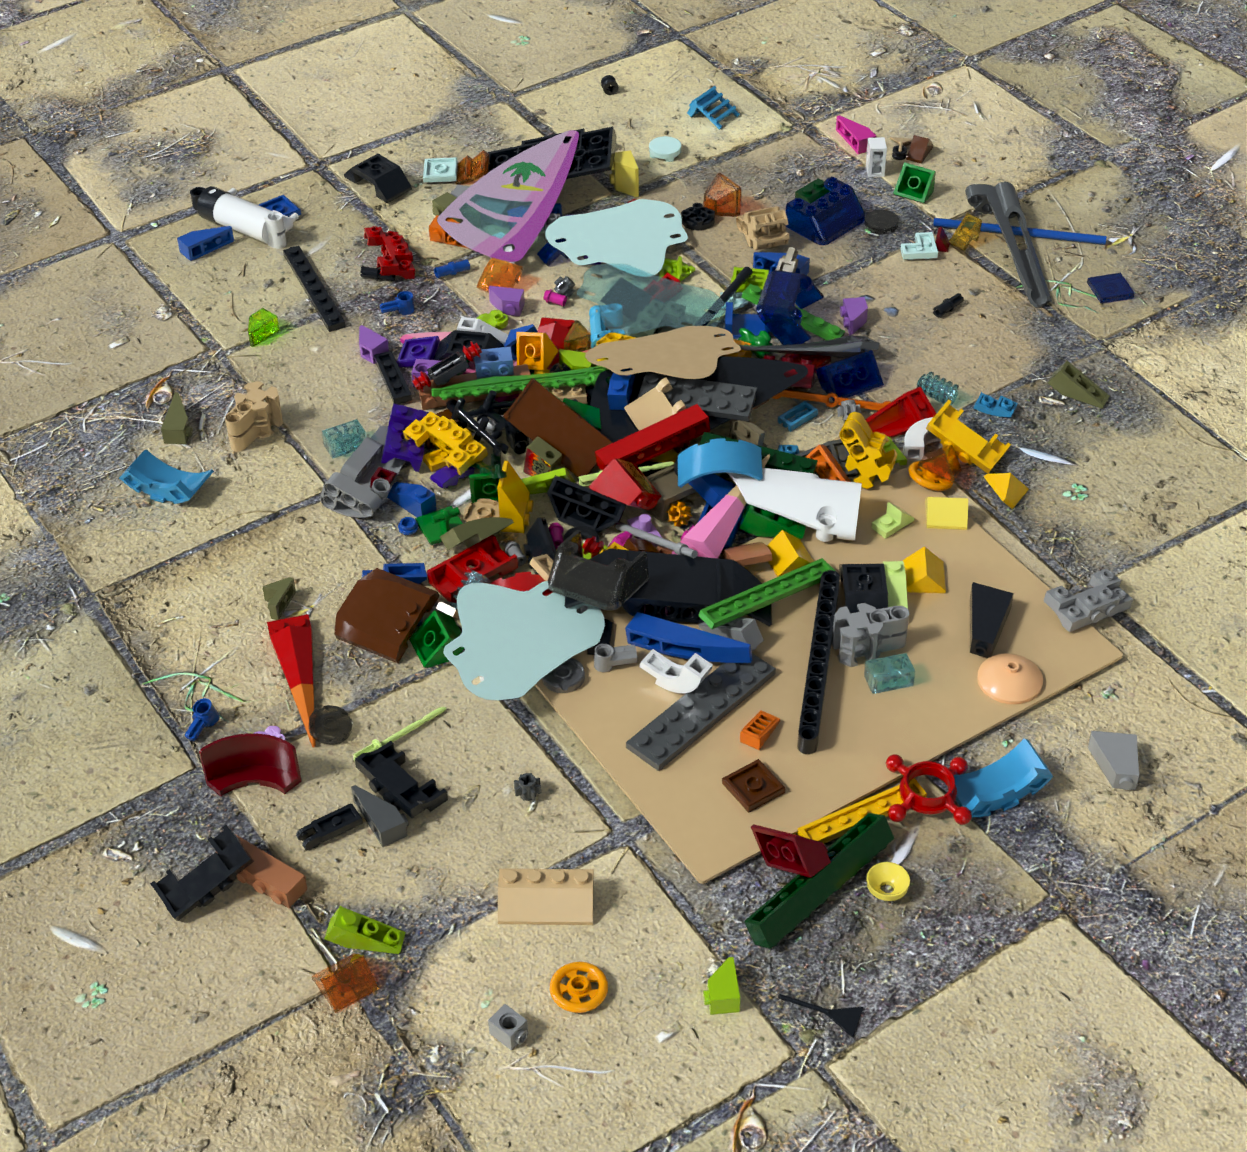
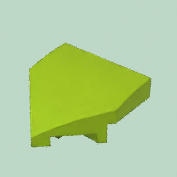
[658,256,695,282]

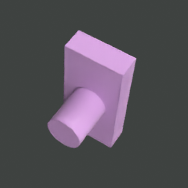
[627,514,662,547]

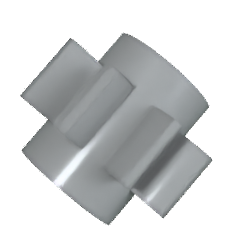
[837,400,861,421]

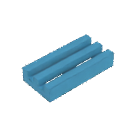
[778,401,818,432]

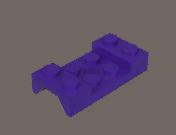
[381,403,429,472]

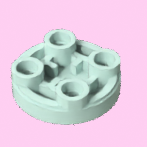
[649,136,681,162]

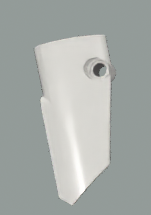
[726,468,862,542]

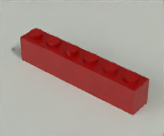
[595,404,710,470]

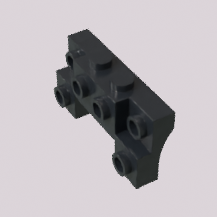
[355,741,448,818]
[150,825,254,921]

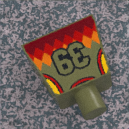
[523,436,569,476]

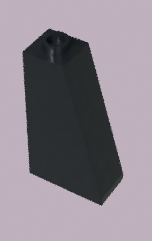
[970,582,1014,658]

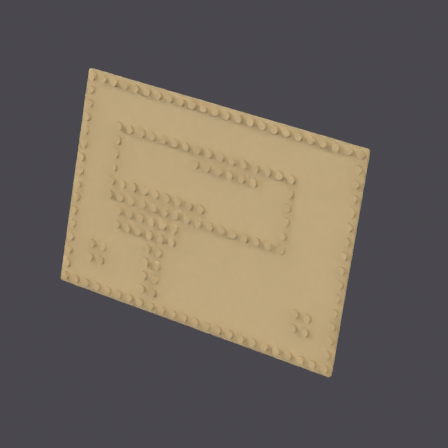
[535,466,1123,884]

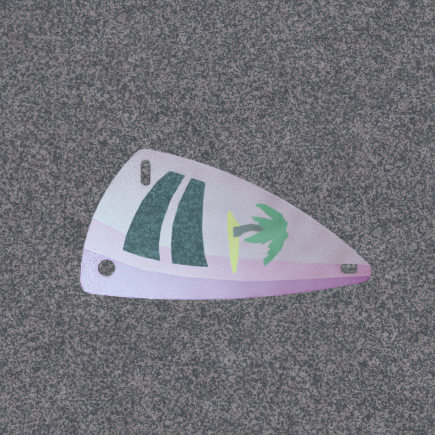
[437,130,579,262]

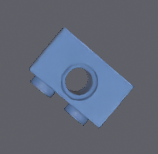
[474,346,514,379]

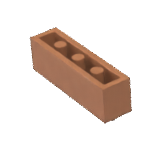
[216,834,308,908]

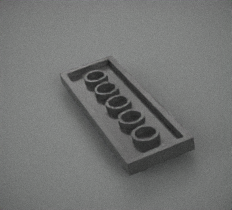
[637,372,758,422]

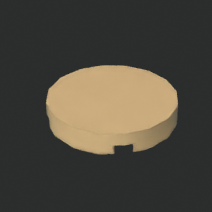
[464,499,499,522]

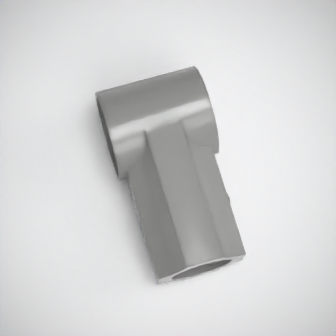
[594,644,637,672]

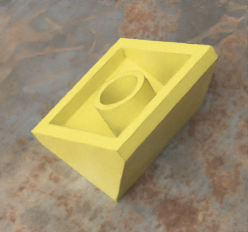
[925,497,969,530]

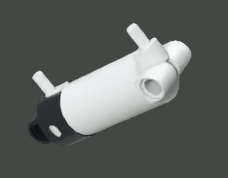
[190,186,299,249]

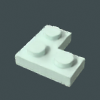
[900,232,938,260]

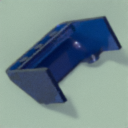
[756,270,824,345]

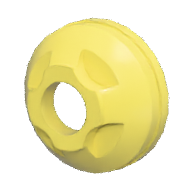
[866,862,910,901]

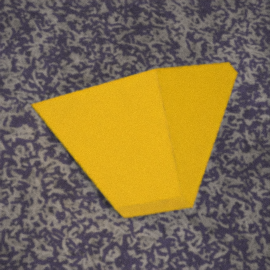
[983,473,1029,509]

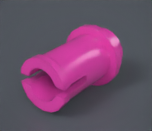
[543,289,567,307]
[549,523,564,549]

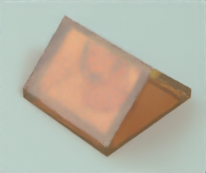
[918,445,962,482]
[311,953,378,1013]

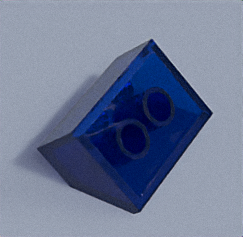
[815,350,884,402]

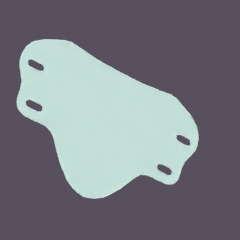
[545,199,688,277]
[443,581,605,701]

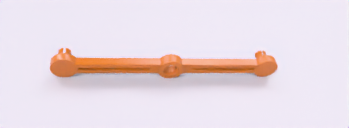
[772,389,891,411]

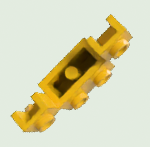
[926,399,1011,474]
[403,411,488,475]

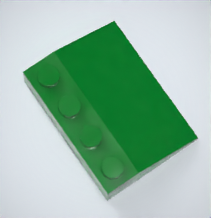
[739,466,806,539]

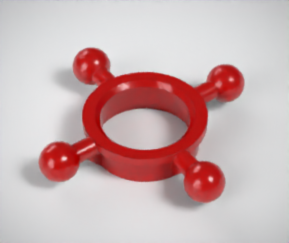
[886,754,972,825]

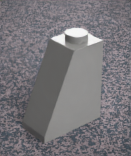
[1088,731,1139,790]

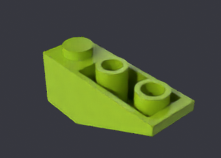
[324,906,406,954]

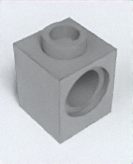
[488,1004,528,1050]

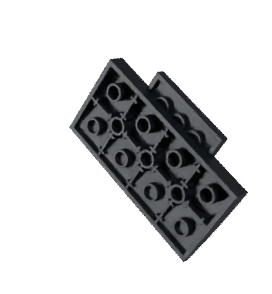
[484,126,617,179]

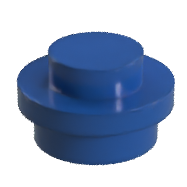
[398,517,418,535]

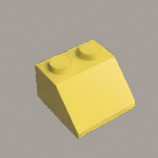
[609,150,639,197]

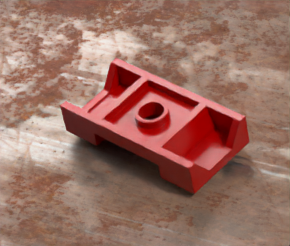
[427,535,518,604]

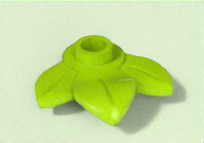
[476,310,509,329]

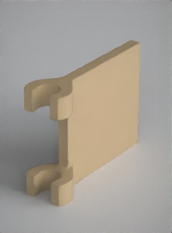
[624,378,687,431]

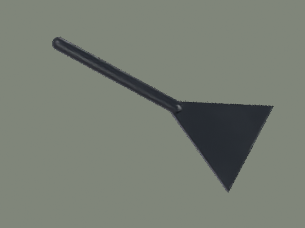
[778,994,864,1038]

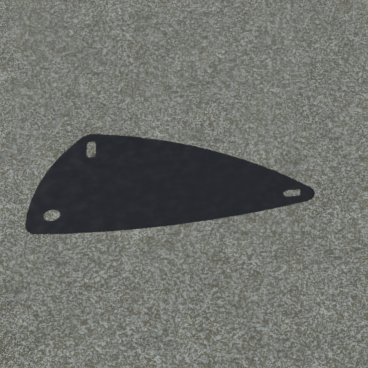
[590,356,808,443]

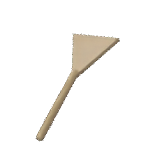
[890,137,912,152]

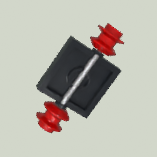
[412,341,482,392]

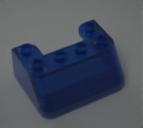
[785,176,865,245]

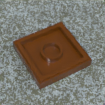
[722,759,785,813]

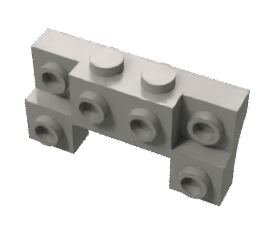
[1043,569,1133,632]

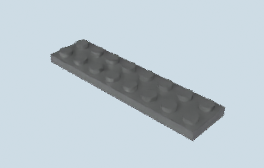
[626,653,776,771]

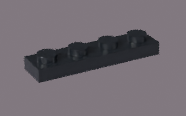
[374,351,412,404]

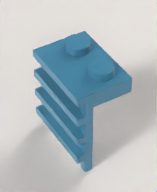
[687,86,740,129]

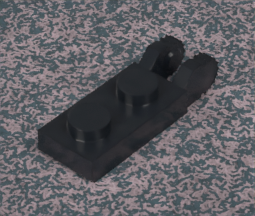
[296,803,363,850]

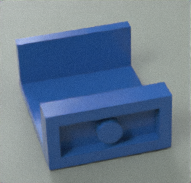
[725,302,772,339]

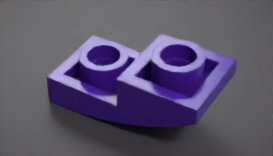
[430,466,475,488]

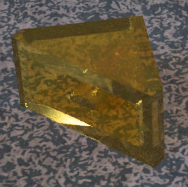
[564,320,591,352]

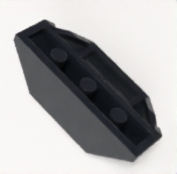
[547,475,627,534]
[523,517,563,575]

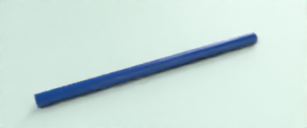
[933,218,1107,245]

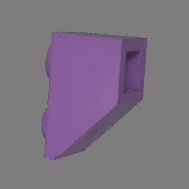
[840,297,868,335]
[359,325,389,364]

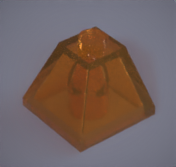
[703,173,741,217]

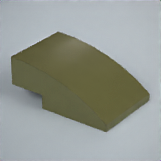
[440,517,514,551]

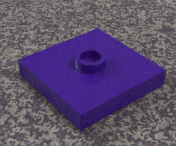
[396,336,440,368]

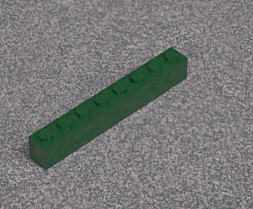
[744,813,895,949]

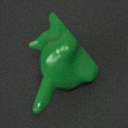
[737,328,773,358]

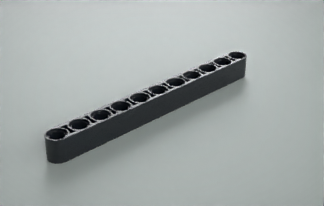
[797,570,840,754]

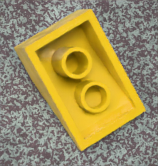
[497,461,534,533]

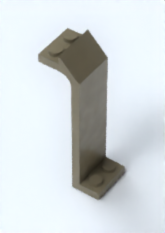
[644,419,767,522]

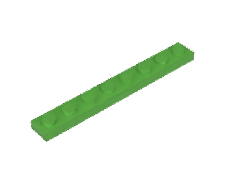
[698,558,835,629]

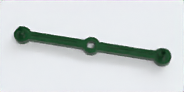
[472,460,507,479]

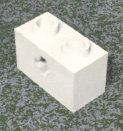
[866,137,887,177]

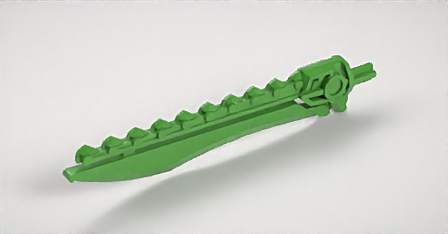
[431,365,611,400]

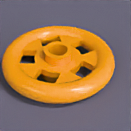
[908,461,953,491]
[550,962,608,1013]

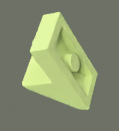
[871,502,914,539]

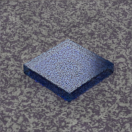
[1087,273,1135,304]

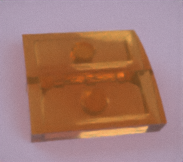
[455,150,489,185]
[476,258,524,292]

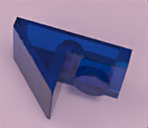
[537,238,569,267]

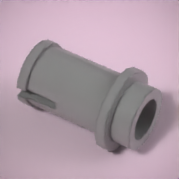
[505,541,527,566]

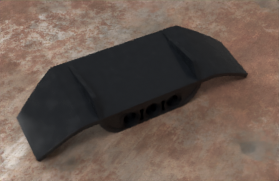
[564,549,772,627]

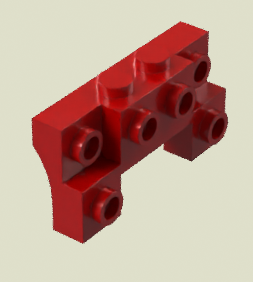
[364,226,415,279]

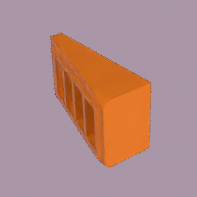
[740,710,780,750]

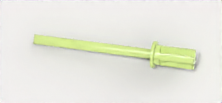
[578,461,674,487]
[353,707,446,761]

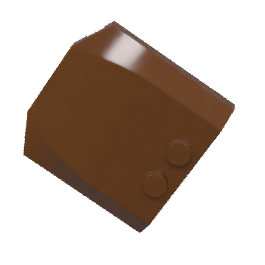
[334,568,440,663]

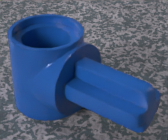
[380,291,415,315]
[185,698,220,741]

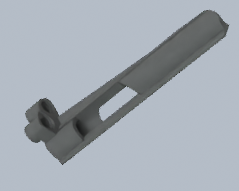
[965,182,1052,308]

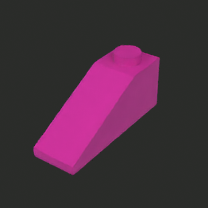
[836,115,877,154]

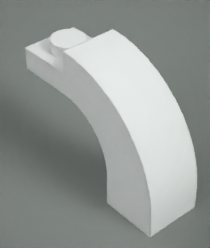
[903,417,941,461]
[639,649,713,694]

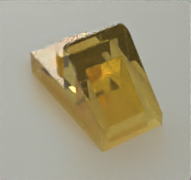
[949,213,982,251]

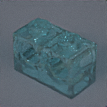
[322,419,367,459]
[864,653,915,694]

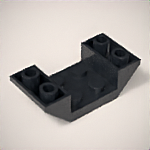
[344,154,412,203]
[433,330,504,362]
[839,564,888,614]

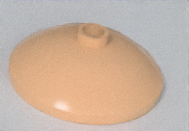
[977,653,1043,704]

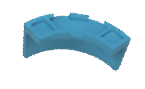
[678,438,763,488]
[119,450,214,504]
[954,739,1054,817]

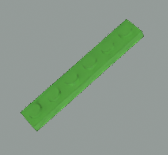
[742,284,845,340]

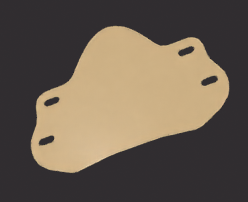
[585,326,741,379]

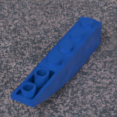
[625,612,752,663]

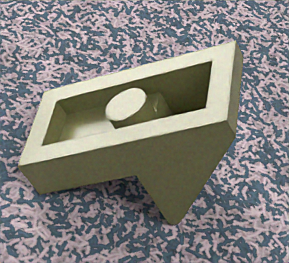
[263,577,296,620]

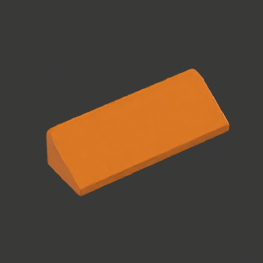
[806,444,851,482]

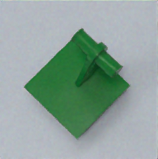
[415,506,463,545]

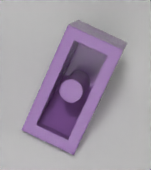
[489,286,525,316]

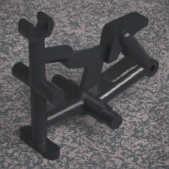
[451,390,517,457]

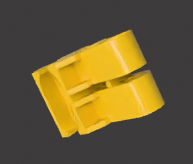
[839,412,898,489]

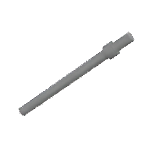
[615,522,698,558]

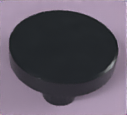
[681,203,715,230]

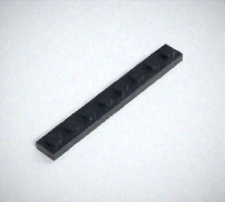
[283,246,346,332]

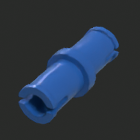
[434,259,470,278]

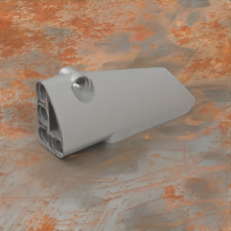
[320,426,405,518]

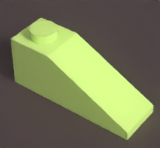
[883,561,908,609]

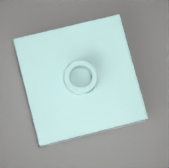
[423,157,458,183]

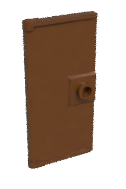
[503,378,613,477]

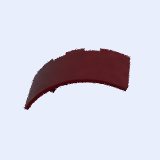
[199,733,302,797]

